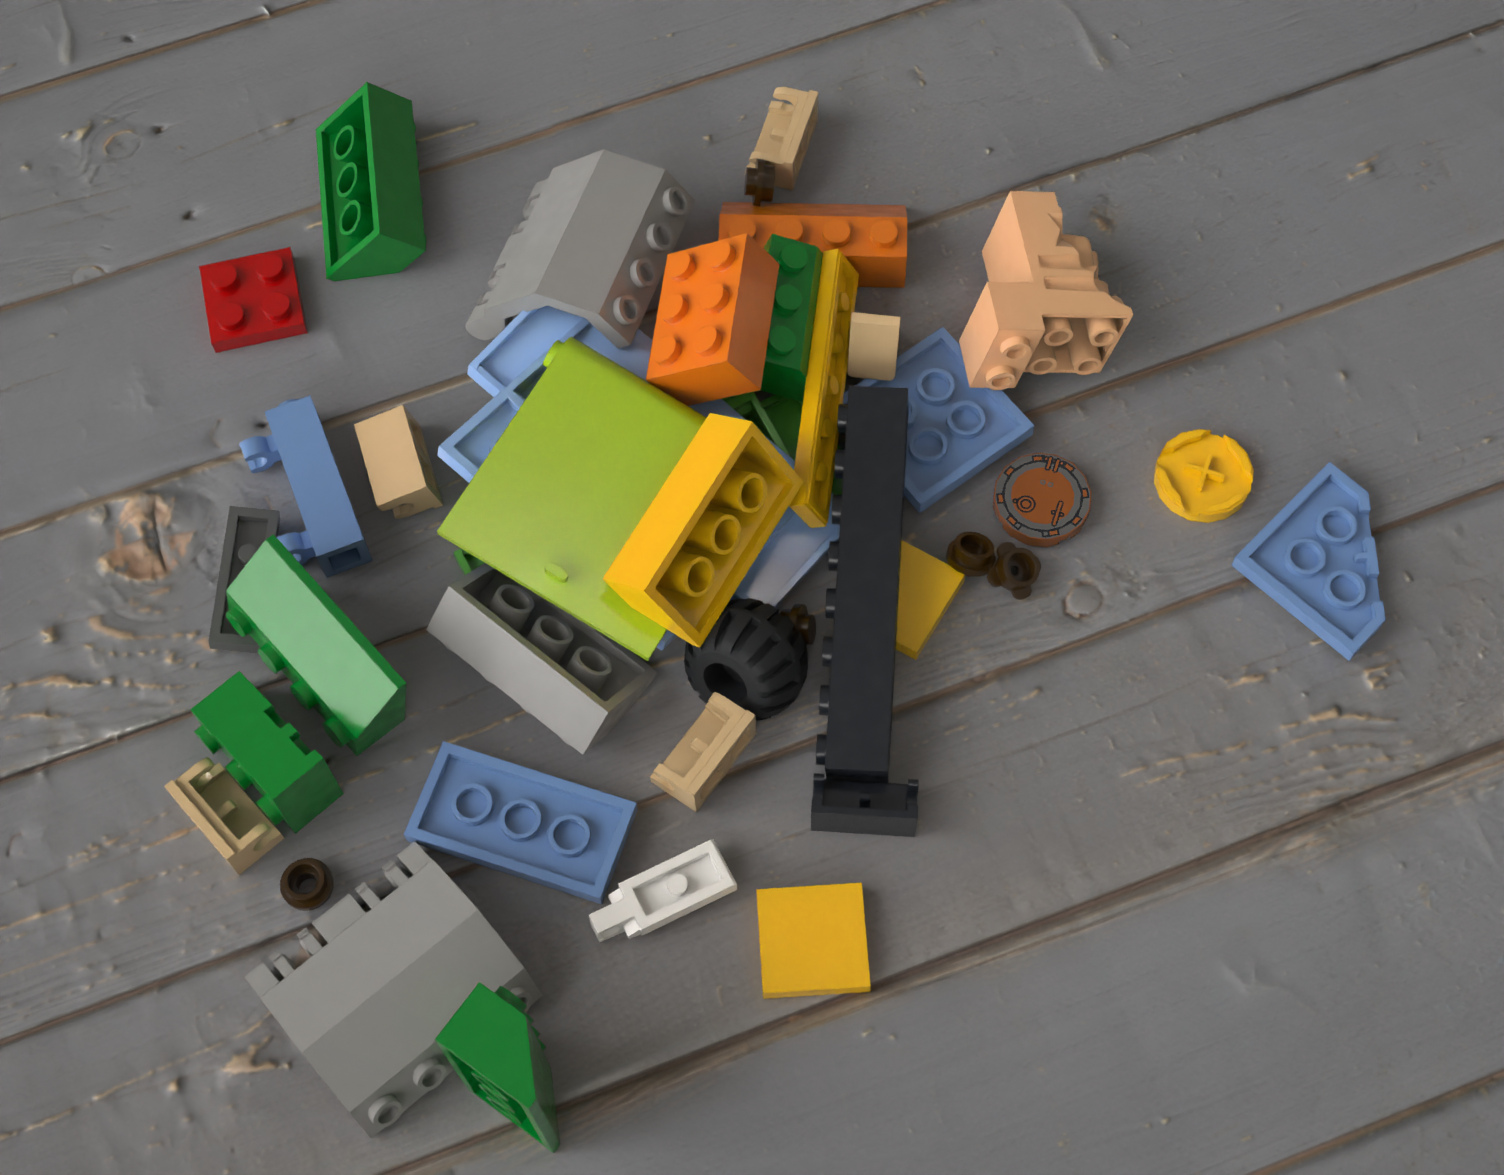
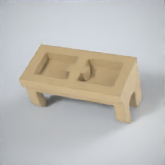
[745,87,818,191]
[354,405,443,519]
[650,692,757,813]
[164,757,284,875]

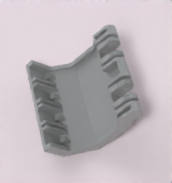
[465,149,695,348]
[244,841,543,1139]

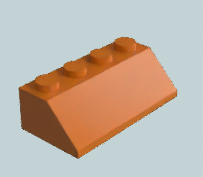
[718,202,907,288]

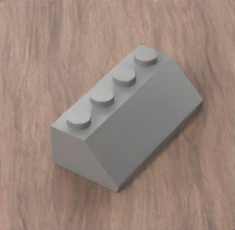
[426,563,658,755]

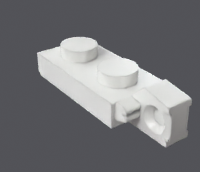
[589,839,737,942]

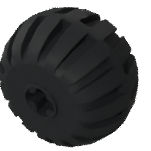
[684,598,808,721]

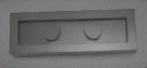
[209,506,280,653]

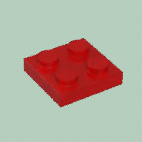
[199,247,308,353]

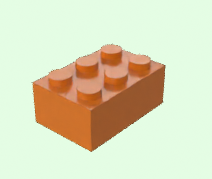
[646,233,779,406]

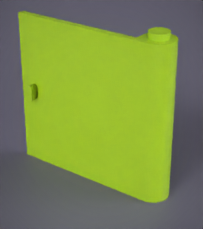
[437,336,707,661]

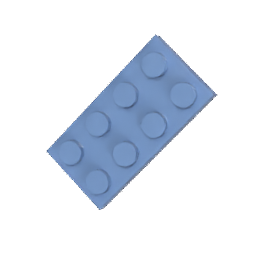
[404,741,638,905]

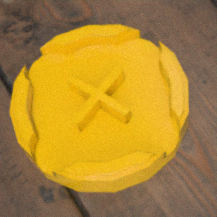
[1154,429,1254,523]

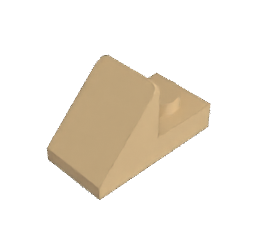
[847,312,901,381]

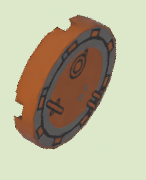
[992,453,1092,547]

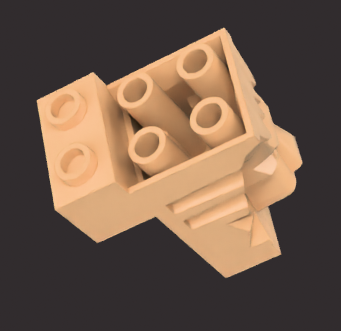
[959,191,1133,390]

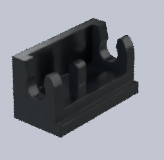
[811,773,919,837]

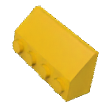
[602,413,804,647]

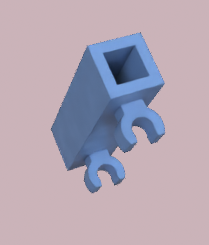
[239,395,373,578]

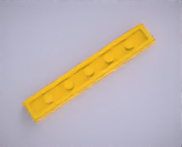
[789,249,859,528]

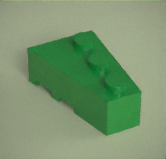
[190,671,344,834]

